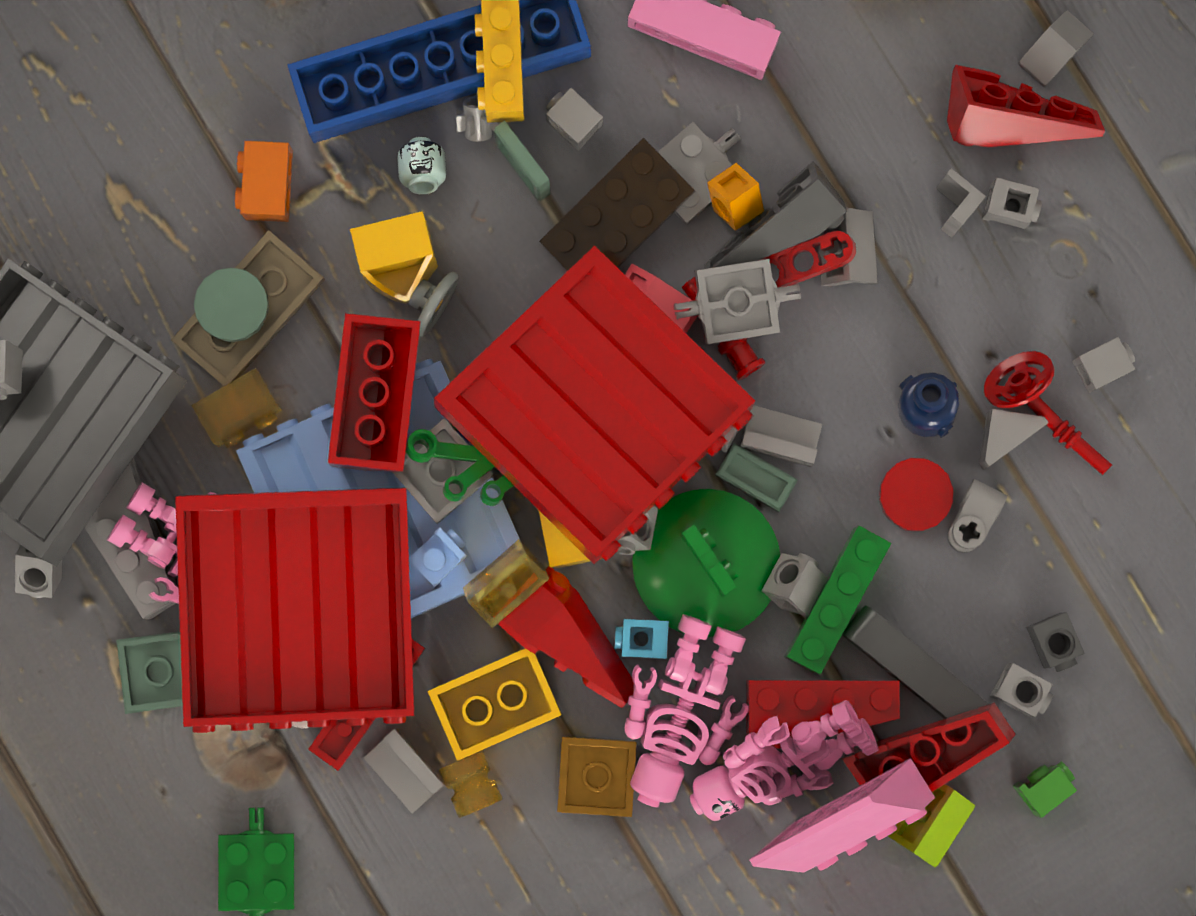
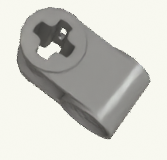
[948,479,1008,553]

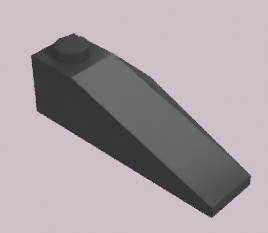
[704,161,847,269]

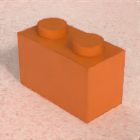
[235,141,293,222]

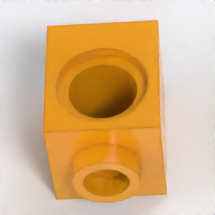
[707,163,764,231]

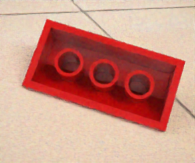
[328,313,421,472]

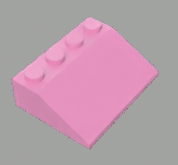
[749,758,935,873]

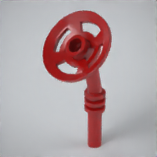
[984,351,1112,476]

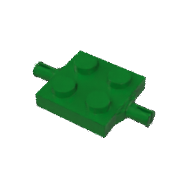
[218,807,294,916]

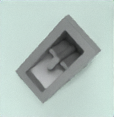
[1018,10,1094,87]
[979,409,1049,469]

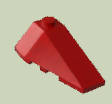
[947,65,1105,147]
[496,566,634,708]

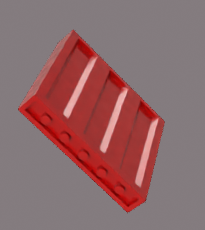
[434,246,756,564]
[175,487,414,733]

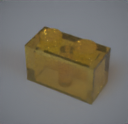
[191,368,282,448]
[463,539,550,628]

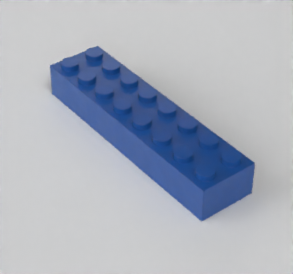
[287,0,591,143]

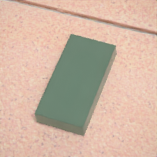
[715,443,798,512]

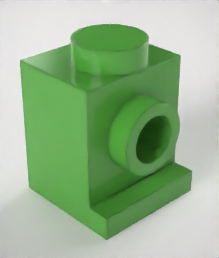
[1013,761,1077,818]

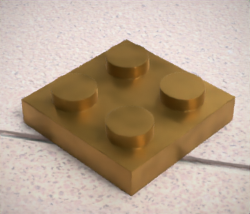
[557,737,637,817]

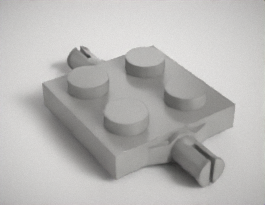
[658,122,741,225]
[674,259,801,344]

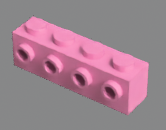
[628,0,781,80]

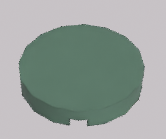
[194,267,269,342]

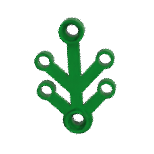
[406,422,514,506]

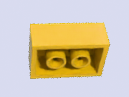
[428,649,562,761]

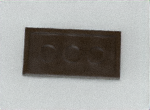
[539,138,696,271]

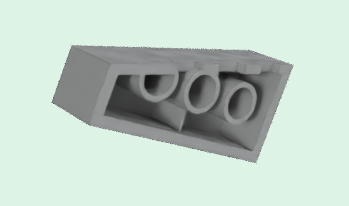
[84,457,178,620]

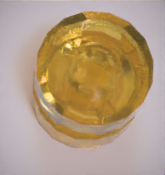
[439,751,503,818]

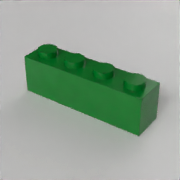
[784,525,892,675]

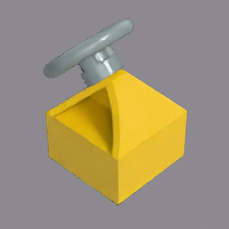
[350,211,459,337]

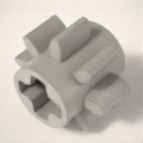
[455,96,499,142]

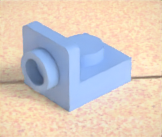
[409,527,467,587]

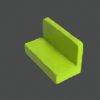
[888,784,975,867]

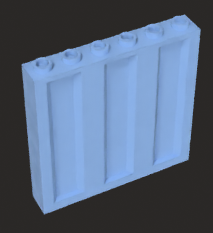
[236,359,531,619]

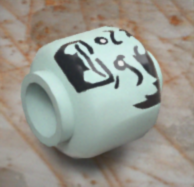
[397,137,446,194]

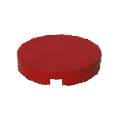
[879,458,953,531]

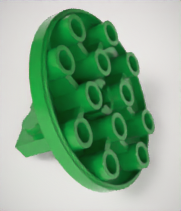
[632,489,780,637]

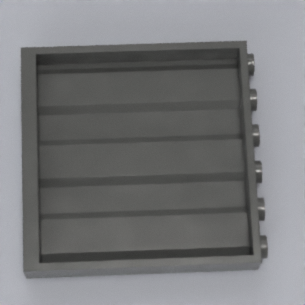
[0,259,187,566]

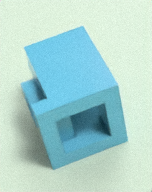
[615,619,669,659]

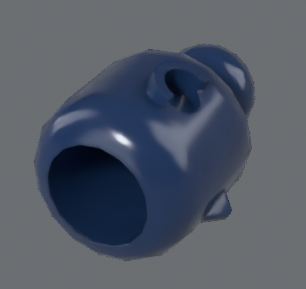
[898,372,959,438]

